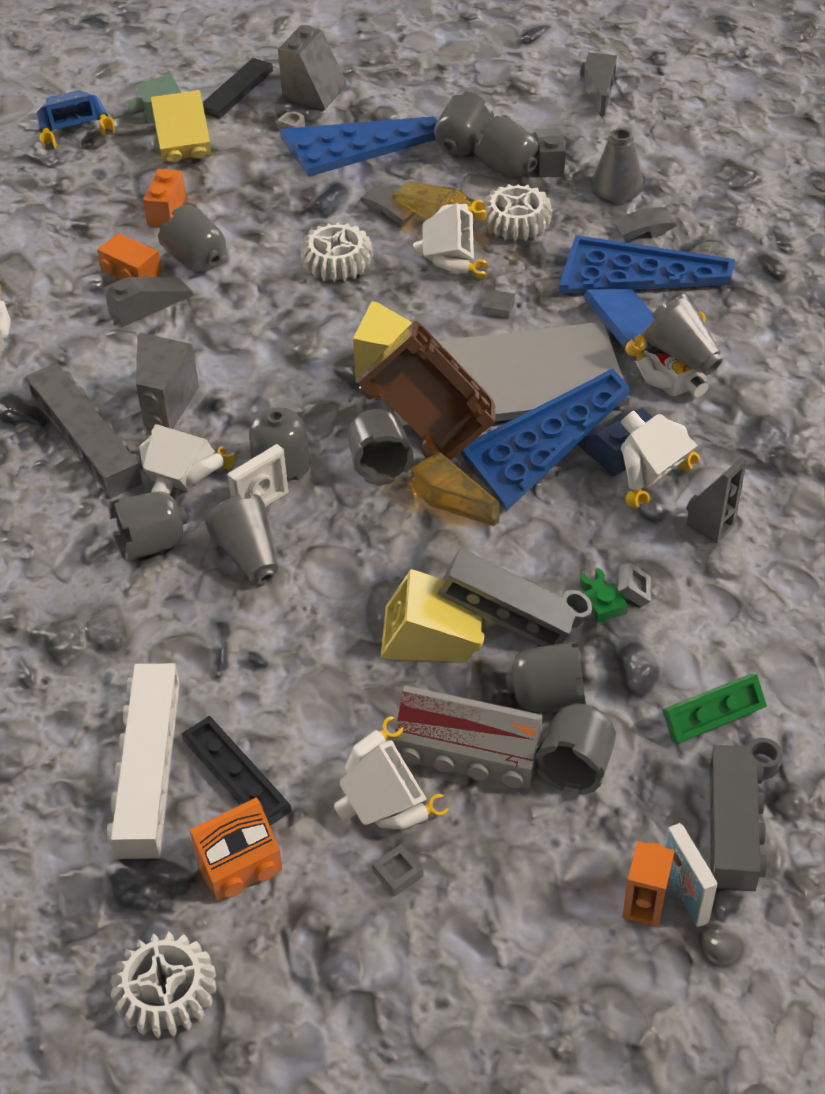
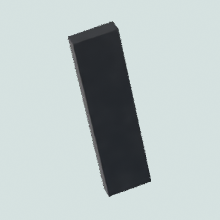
[202,58,273,119]
[181,716,292,826]

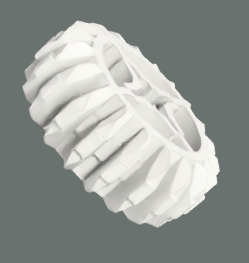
[483,184,552,242]
[300,222,372,283]
[111,932,217,1039]

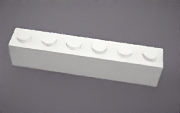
[107,663,180,859]

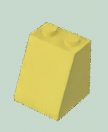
[151,90,211,162]
[353,301,412,383]
[381,569,484,662]

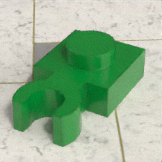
[580,568,628,623]

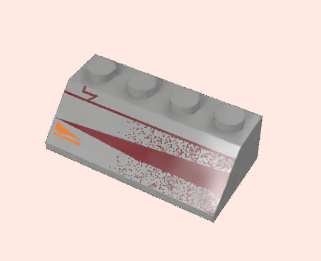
[394,685,542,790]

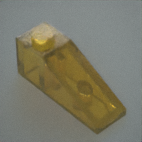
[392,181,475,220]
[410,452,499,526]

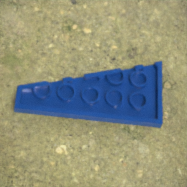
[280,116,437,177]
[558,235,735,294]
[461,369,630,512]

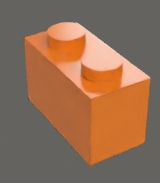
[143,169,186,227]
[97,233,162,280]
[622,841,675,927]

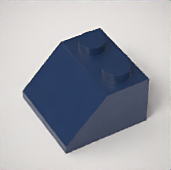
[577,408,653,476]

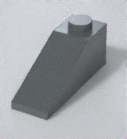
[580,52,617,116]
[534,128,566,177]
[104,277,193,327]
[686,457,747,543]

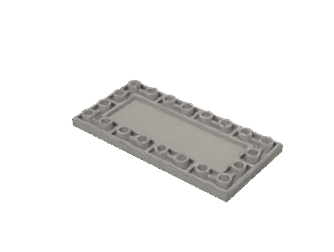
[393,321,630,433]

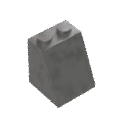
[278,25,347,111]
[136,332,199,429]

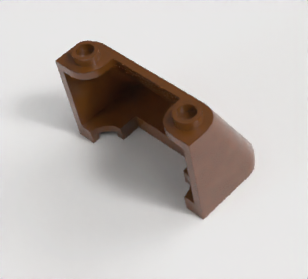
[358,321,495,468]

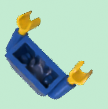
[37,90,115,150]

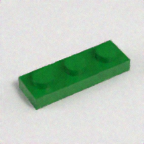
[662,674,767,743]

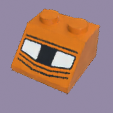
[189,797,283,902]

